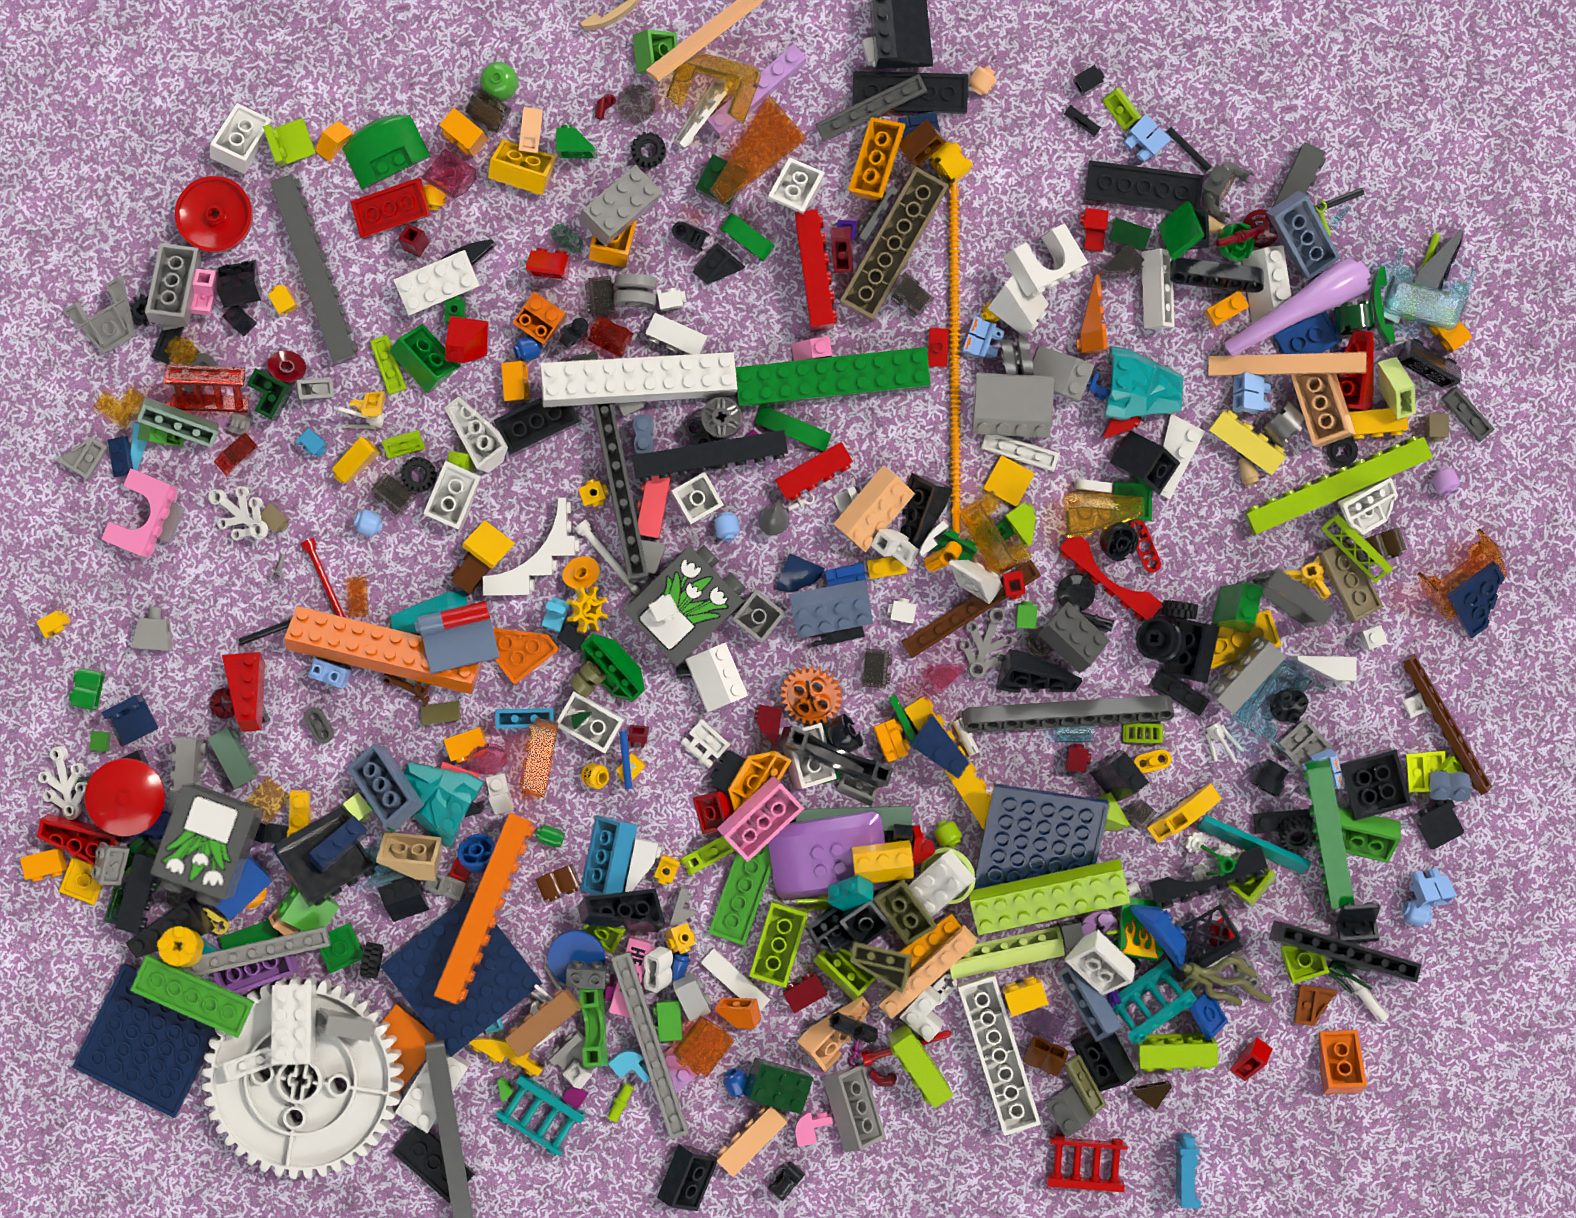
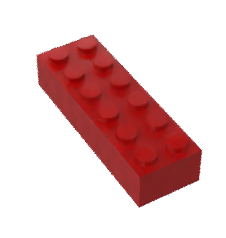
[795,209,837,332]

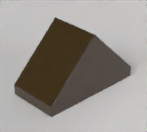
[1131,1080,1172,1110]

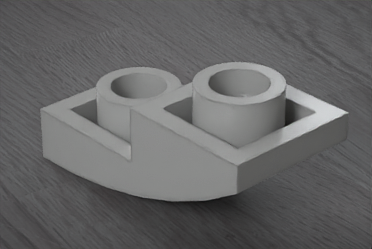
[1229,950,1263,988]

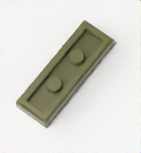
[1063,1054,1107,1115]

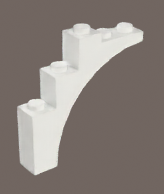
[483,498,580,596]

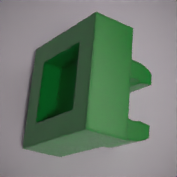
[988,518,1015,545]

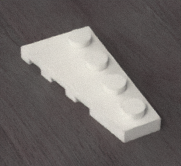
[673,78,734,148]
[1160,414,1205,500]

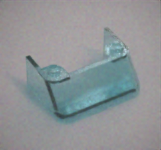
[1382,247,1476,330]
[1232,660,1326,752]

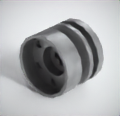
[701,397,742,440]

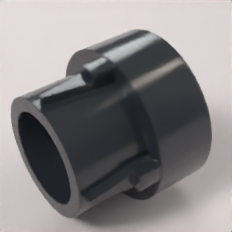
[1250,759,1289,798]

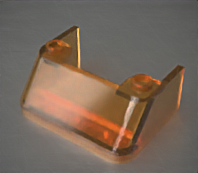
[1417,528,1507,620]

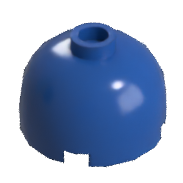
[457,834,495,873]

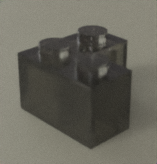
[889,272,934,318]

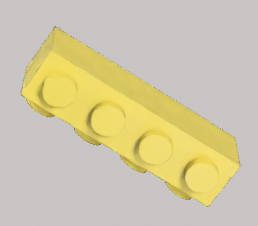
[1209,409,1286,475]

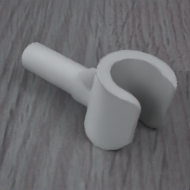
[270,554,286,581]

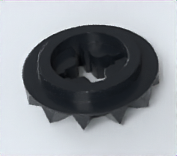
[1327,437,1358,466]

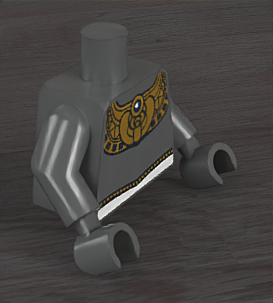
[1202,161,1254,224]

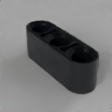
[686,419,718,471]

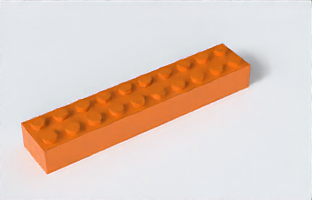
[284,606,483,694]
[434,813,535,1004]

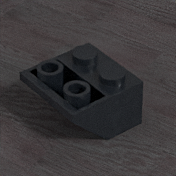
[217,260,262,308]

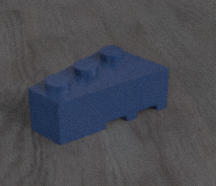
[910,713,969,779]

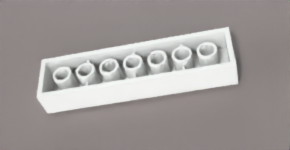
[957,973,1041,1136]

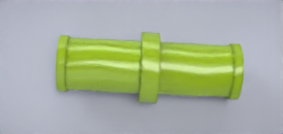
[607,1082,635,1123]

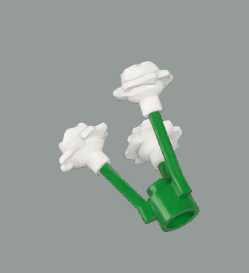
[1185,832,1237,881]

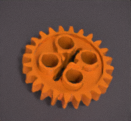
[780,665,843,725]

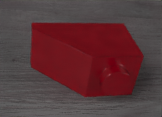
[754,704,783,746]

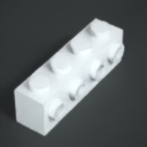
[1141,249,1175,330]

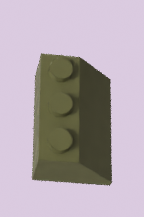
[873,880,937,945]

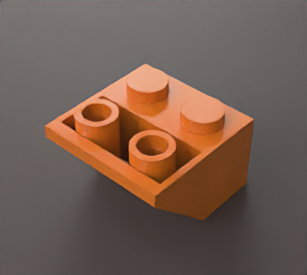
[512,291,567,345]

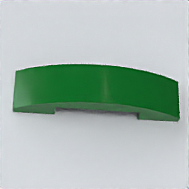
[1370,266,1396,345]
[754,405,832,452]

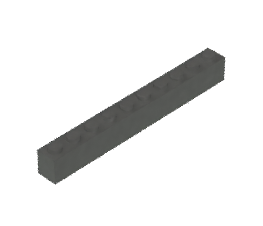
[270,174,359,364]
[592,403,648,583]

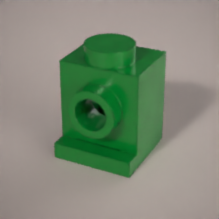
[444,296,467,324]

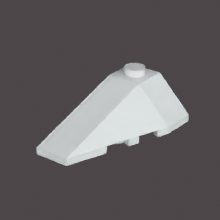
[444,397,508,473]

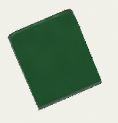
[571,711,592,730]

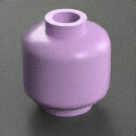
[1431,466,1460,496]

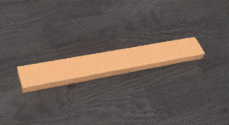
[646,0,765,82]
[1208,352,1367,376]

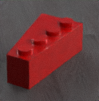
[222,652,265,732]
[37,814,122,865]

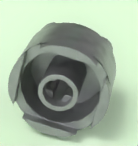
[1262,402,1306,447]

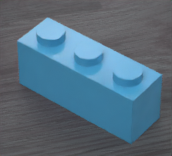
[495,708,556,729]

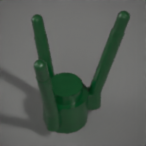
[1328,959,1372,994]

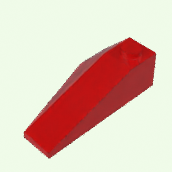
[1336,330,1374,410]

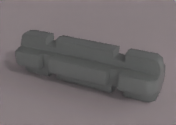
[561,351,599,362]

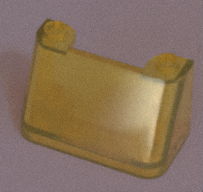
[960,490,1032,574]

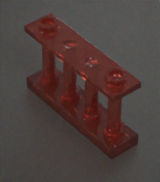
[164,365,250,413]

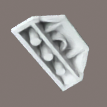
[1338,477,1398,535]

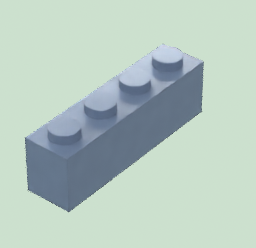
[1057,965,1122,1042]

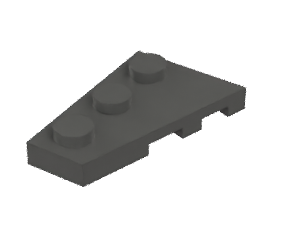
[856,186,899,242]

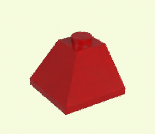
[445,316,489,363]
[693,791,734,834]

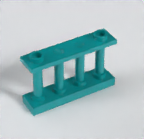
[1108,959,1197,1045]
[495,1073,586,1156]

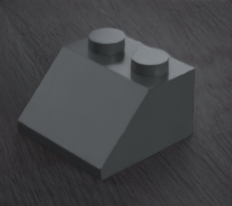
[1044,1083,1097,1138]

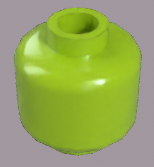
[934,820,962,848]

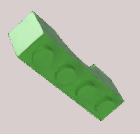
[579,988,608,1067]

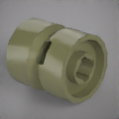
[569,661,606,697]

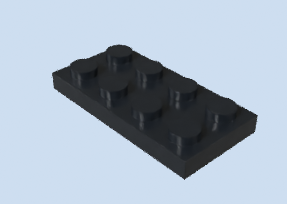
[392,1126,476,1203]

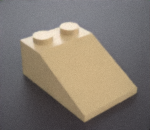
[376,832,442,881]

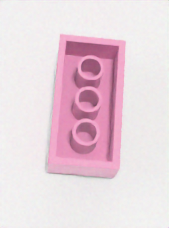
[717,776,804,862]

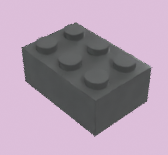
[1038,601,1110,674]

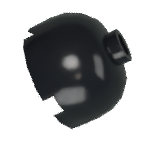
[1099,522,1139,562]
[827,713,863,753]

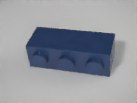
[309,816,367,873]

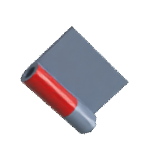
[415,601,500,674]

